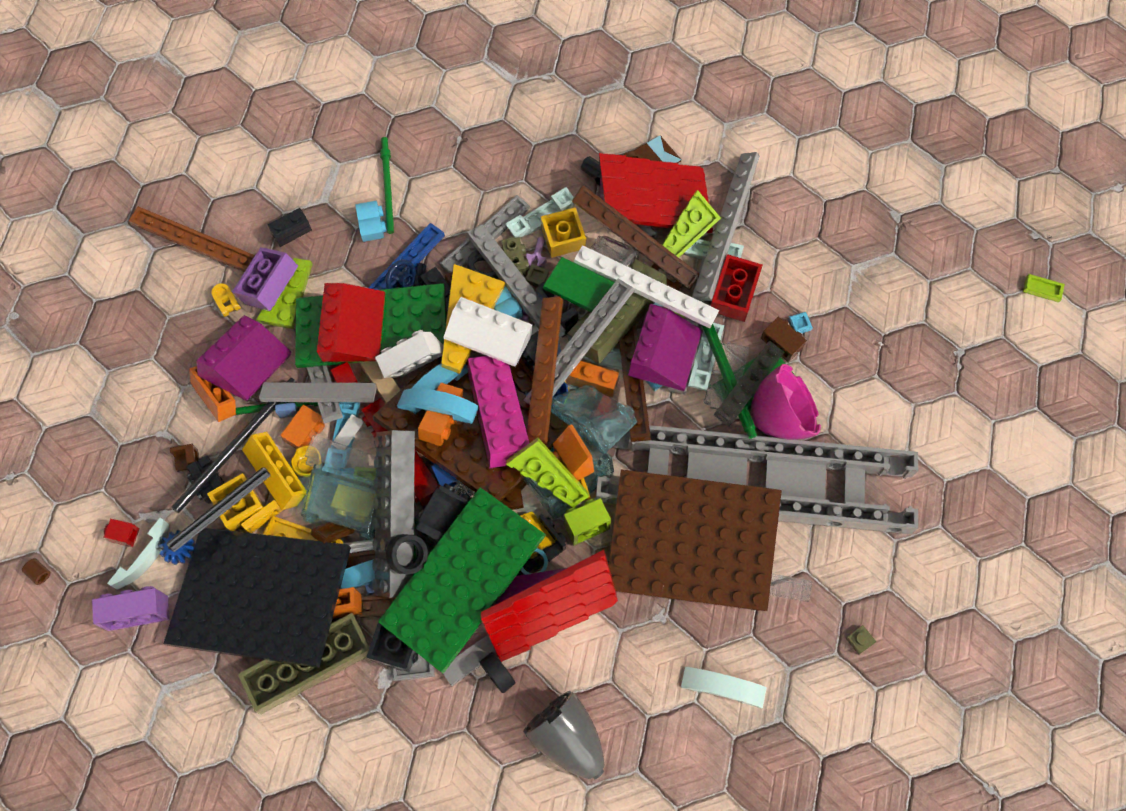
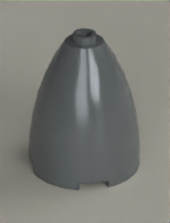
[523,691,605,780]

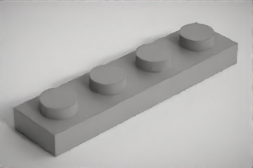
[307,366,343,424]

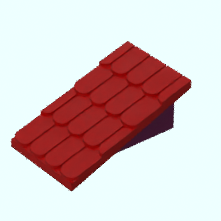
[599,153,713,233]
[481,550,618,662]

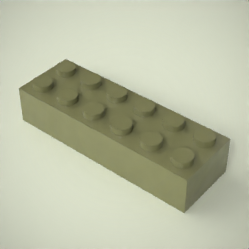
[567,259,667,364]
[238,613,370,715]

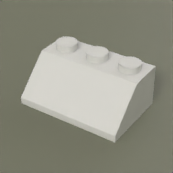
[375,330,444,378]

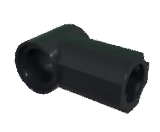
[581,156,601,186]

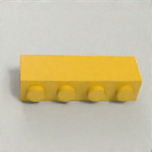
[242,432,307,510]

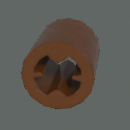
[22,558,51,585]

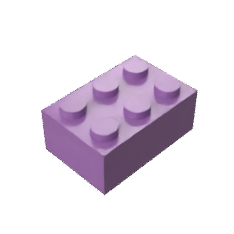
[232,247,298,311]
[92,586,170,631]

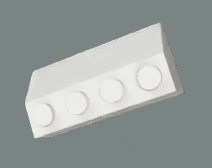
[444,297,532,367]

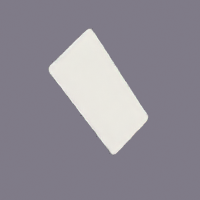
[331,414,364,451]

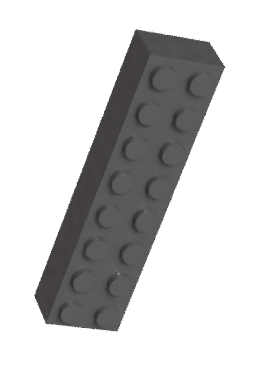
[372,430,415,598]

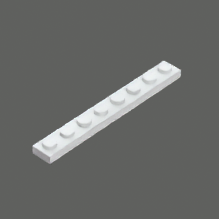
[574,245,719,328]

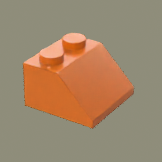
[552,424,594,481]

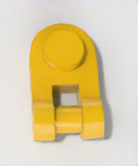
[211,283,241,317]

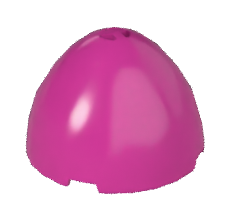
[750,364,821,440]

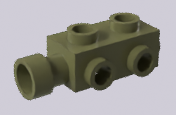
[501,237,529,276]

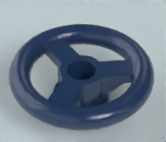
[386,260,416,289]

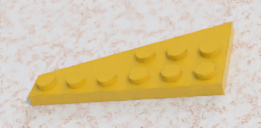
[442,264,505,374]

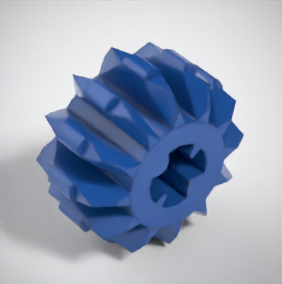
[159,530,194,565]

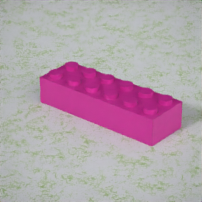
[468,356,529,468]

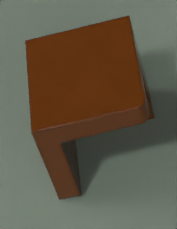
[169,443,199,472]

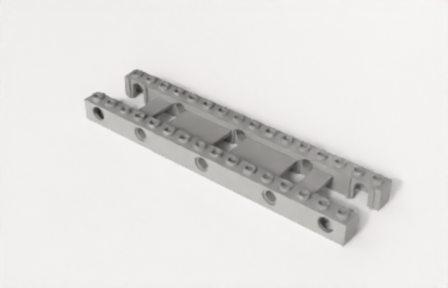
[596,421,918,534]

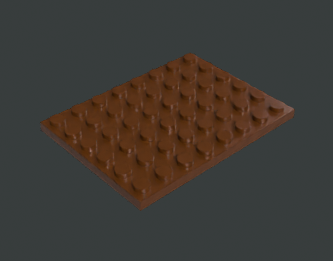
[373,356,570,502]
[609,469,782,611]

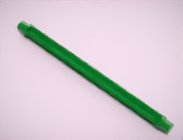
[702,324,757,439]

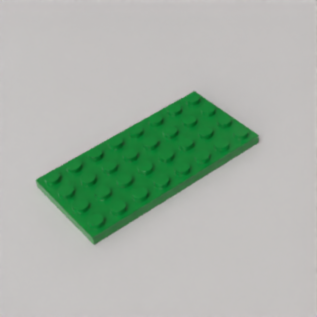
[295,283,446,368]
[378,487,546,673]

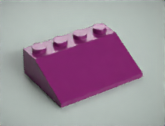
[628,304,702,391]
[197,315,292,401]

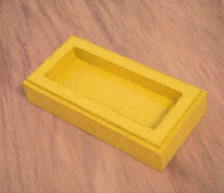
[241,500,282,533]

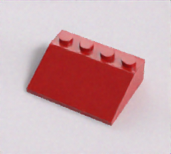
[317,283,385,362]

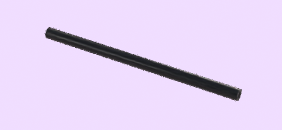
[171,378,297,514]

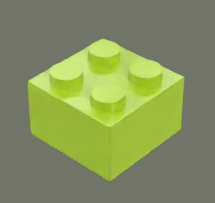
[564,498,611,546]

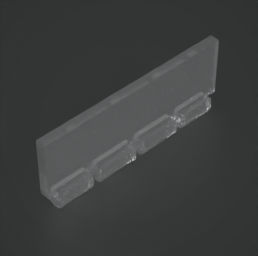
[704,342,750,414]
[305,435,376,487]

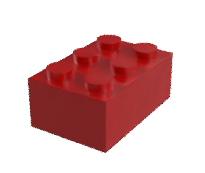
[711,254,763,322]

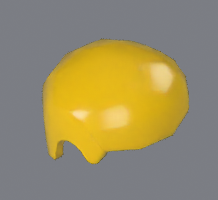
[291,445,322,478]

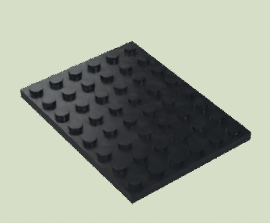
[163,528,351,668]

